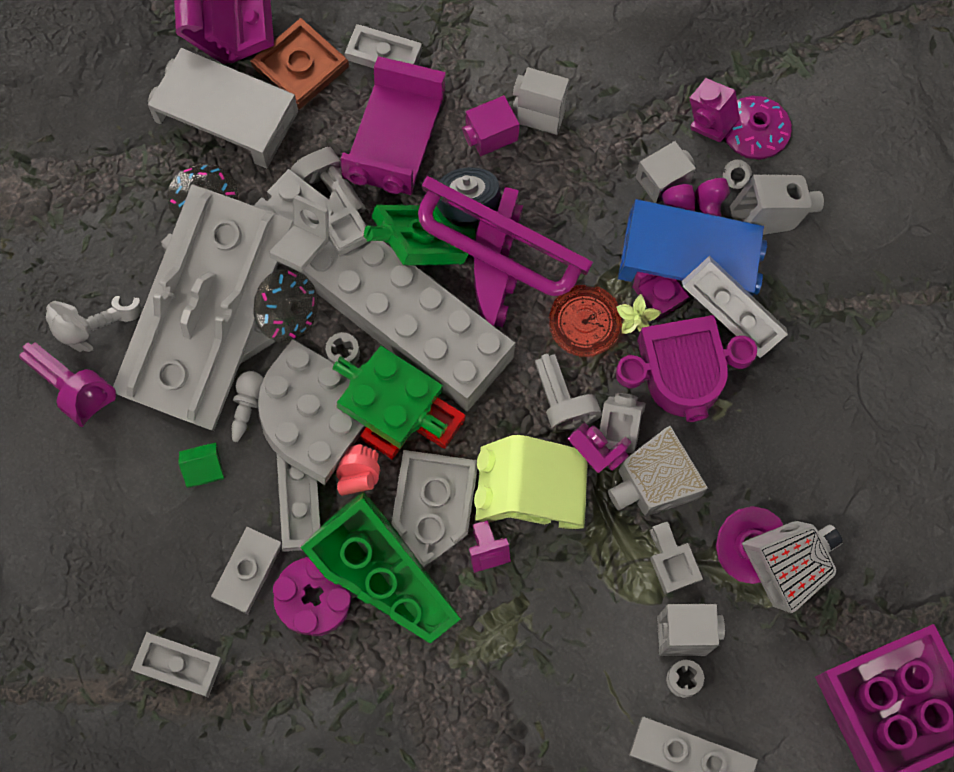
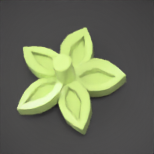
[616,294,661,334]

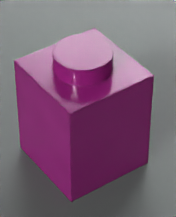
[462,95,520,157]

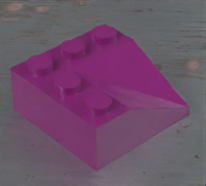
[815,624,954,772]

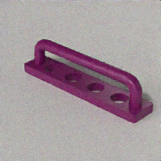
[418,176,593,296]

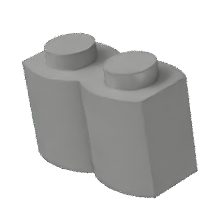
[512,67,570,135]

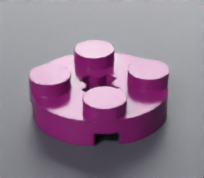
[273,557,352,636]

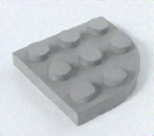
[258,339,366,485]

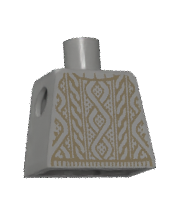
[608,426,708,516]

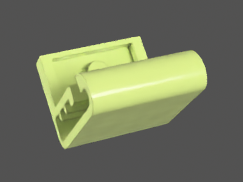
[474,435,588,529]

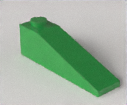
[300,491,461,644]

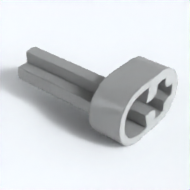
[291,147,366,214]
[535,354,602,432]

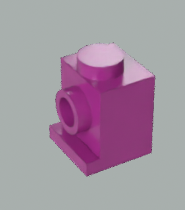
[690,78,740,142]

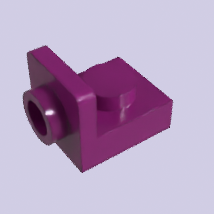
[632,272,689,320]
[567,422,631,473]

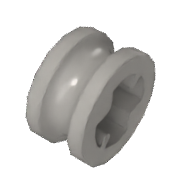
[325,332,360,365]
[666,660,705,698]

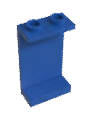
[618,199,767,296]

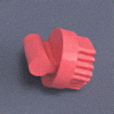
[336,444,380,496]

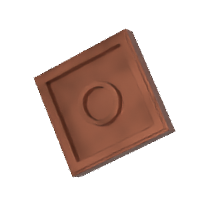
[250,18,349,110]

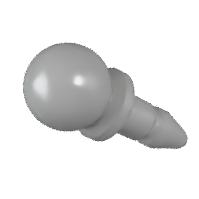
[232,371,264,442]

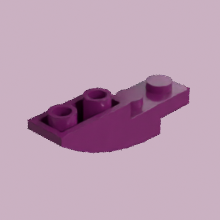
[474,187,524,328]

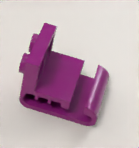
[174,0,274,64]

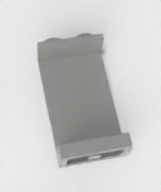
[148,48,298,169]

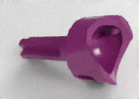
[19,342,116,427]

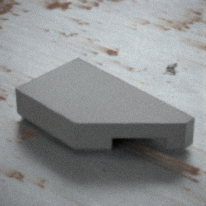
[327,180,367,257]

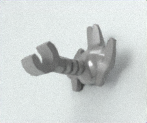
[46,296,141,352]

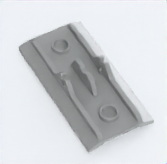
[113,185,294,431]

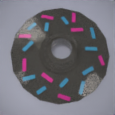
[167,163,239,221]
[253,269,318,343]

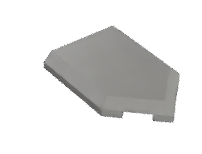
[391,450,477,568]

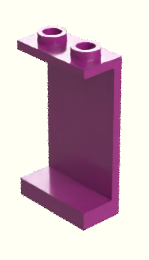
[341,56,446,195]

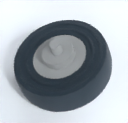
[437,167,501,222]

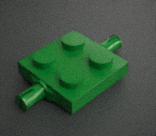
[364,205,476,266]
[332,345,448,449]

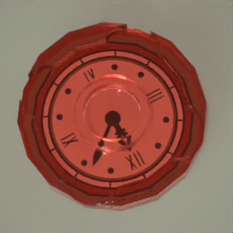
[549,285,622,357]

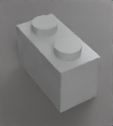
[657,604,725,656]

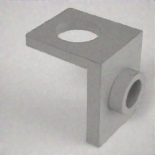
[270,195,329,272]

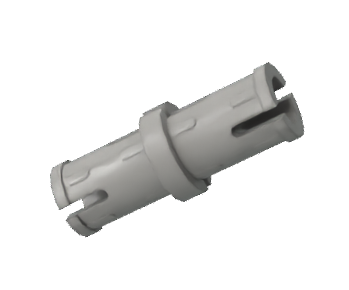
[723,160,752,189]

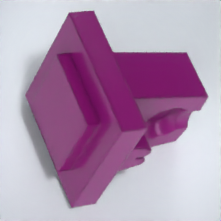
[469,520,511,573]

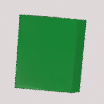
[178,442,225,488]

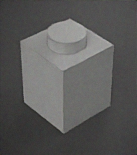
[636,141,696,204]

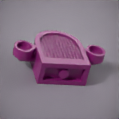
[616,315,757,422]

